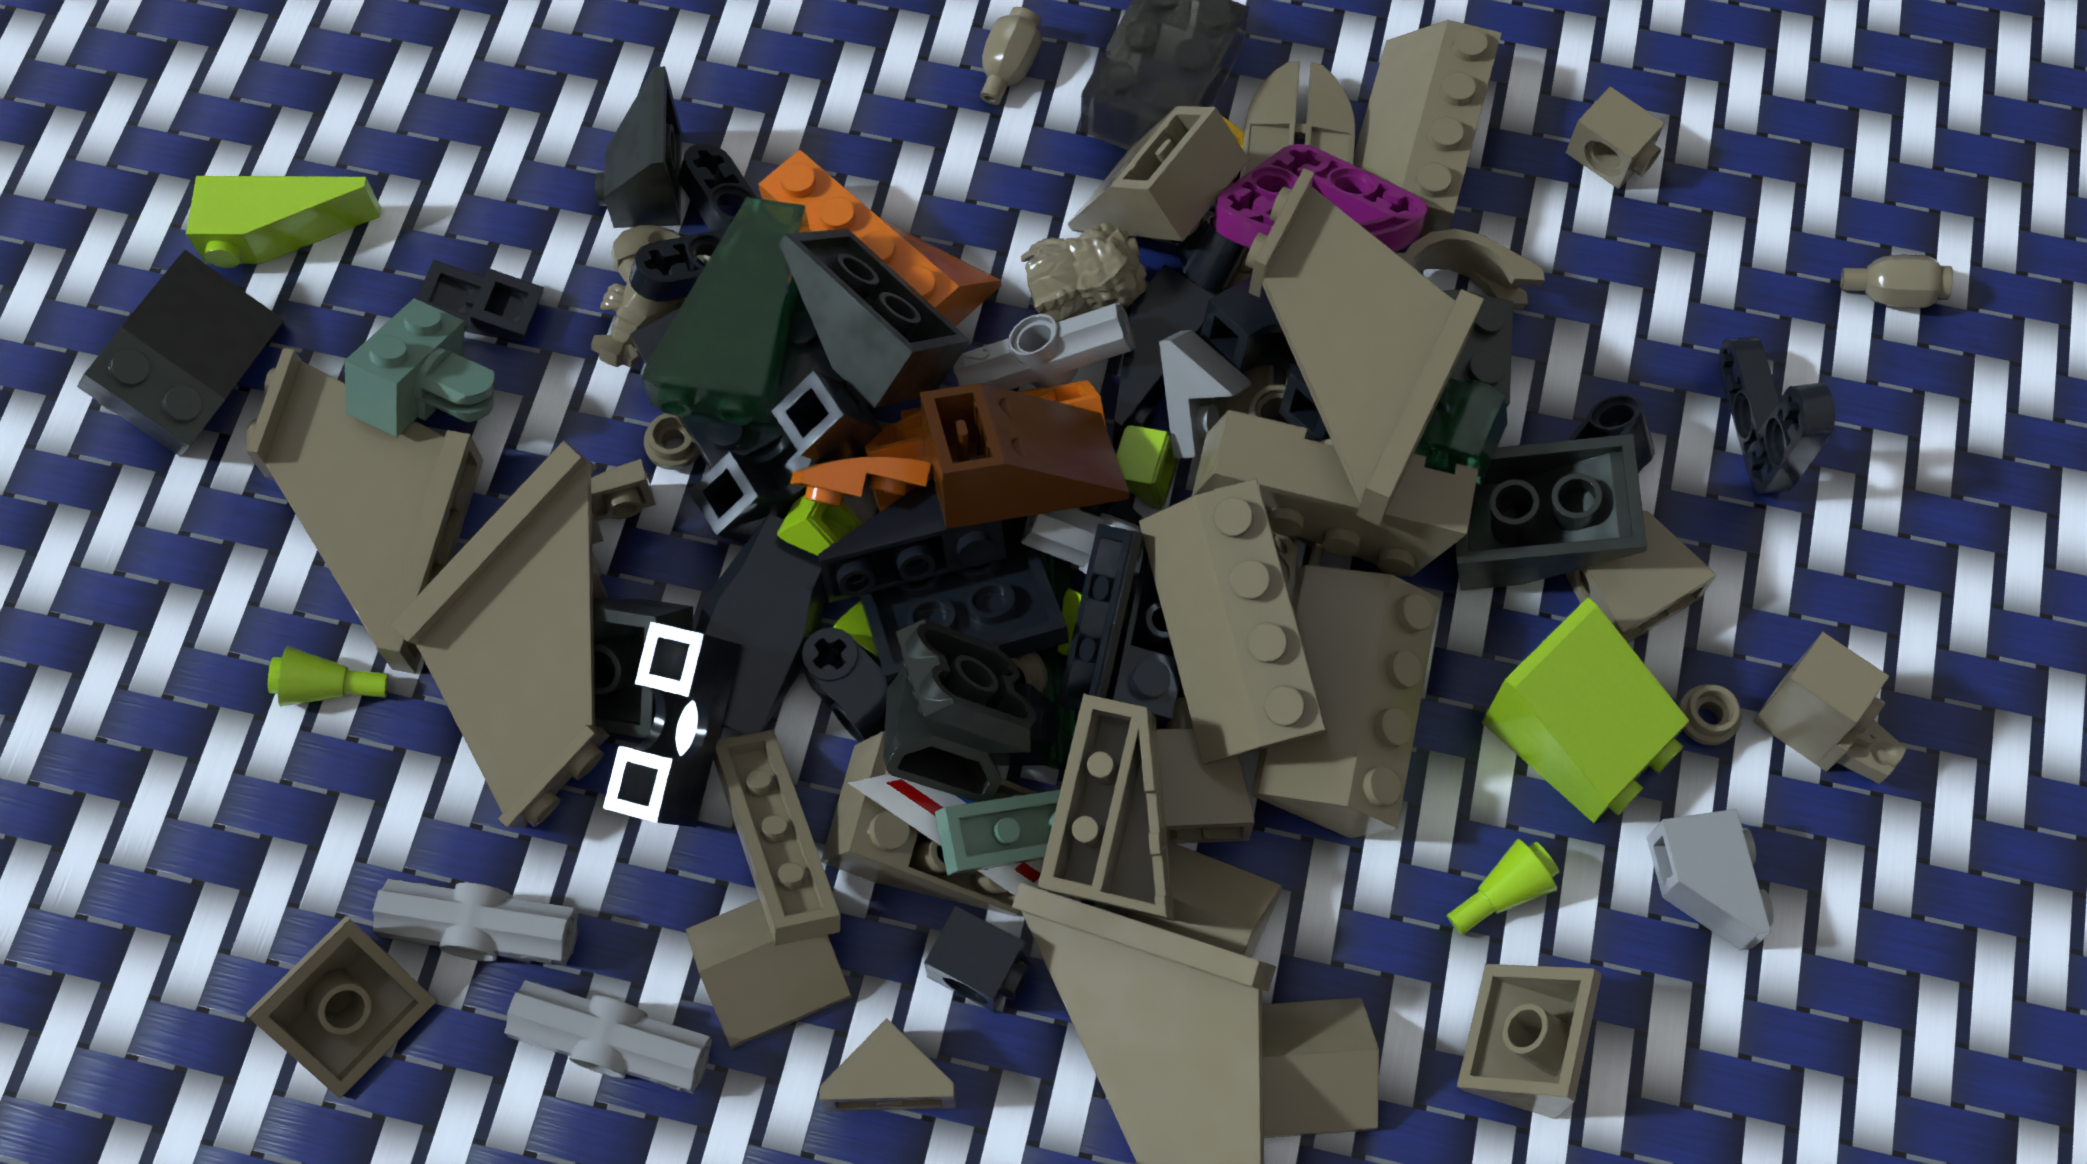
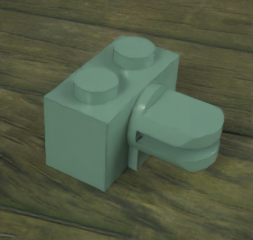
[345,298,494,437]

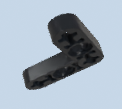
[629,144,783,302]
[1719,336,1835,494]

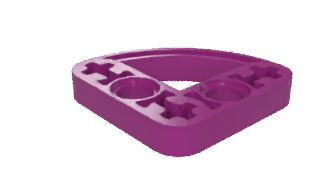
[1213,144,1428,252]

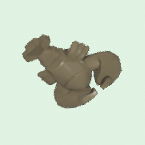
[591,225,722,368]

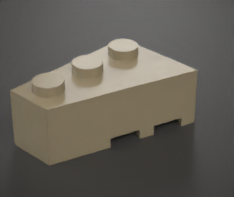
[1038,694,1175,921]

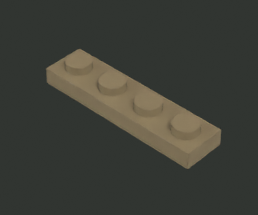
[713,730,840,946]

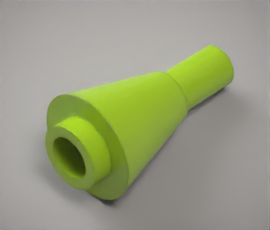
[268,646,389,707]
[1446,839,1559,936]

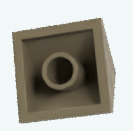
[686,898,852,1049]
[246,915,437,1099]
[1457,964,1602,1119]
[1262,997,1379,1138]

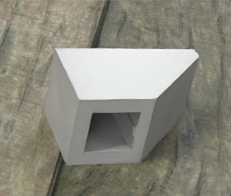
[1647,809,1774,950]

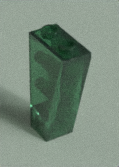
[642,197,810,425]

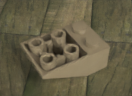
[1068,106,1249,241]
[821,731,1037,916]

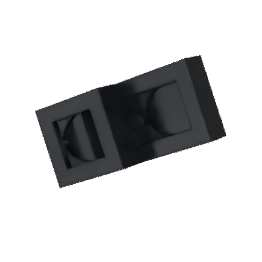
[417,259,544,340]

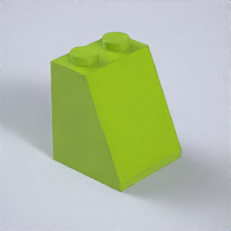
[1482,597,1689,823]

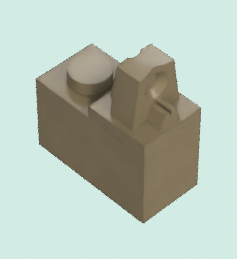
[1753,632,1907,784]

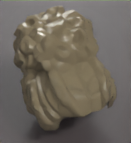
[1021,222,1147,322]

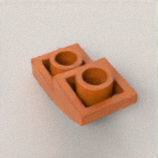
[790,457,931,507]

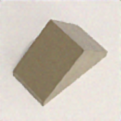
[819,1018,956,1112]

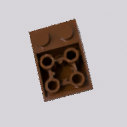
[920,383,1129,529]

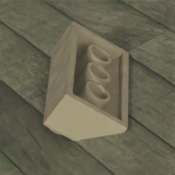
[1353,20,1502,239]
[1139,478,1327,765]
[1251,565,1439,838]

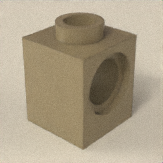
[1566,86,1665,189]

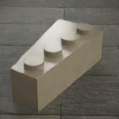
[1192,410,1478,577]

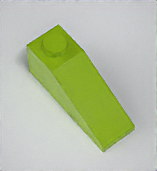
[186,176,381,268]

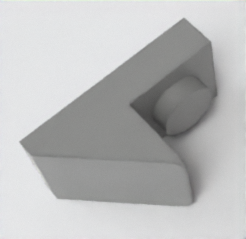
[1159,330,1252,458]

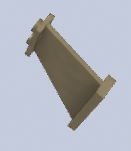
[1245,168,1484,526]
[245,348,483,674]
[390,441,610,827]
[1012,883,1276,1164]

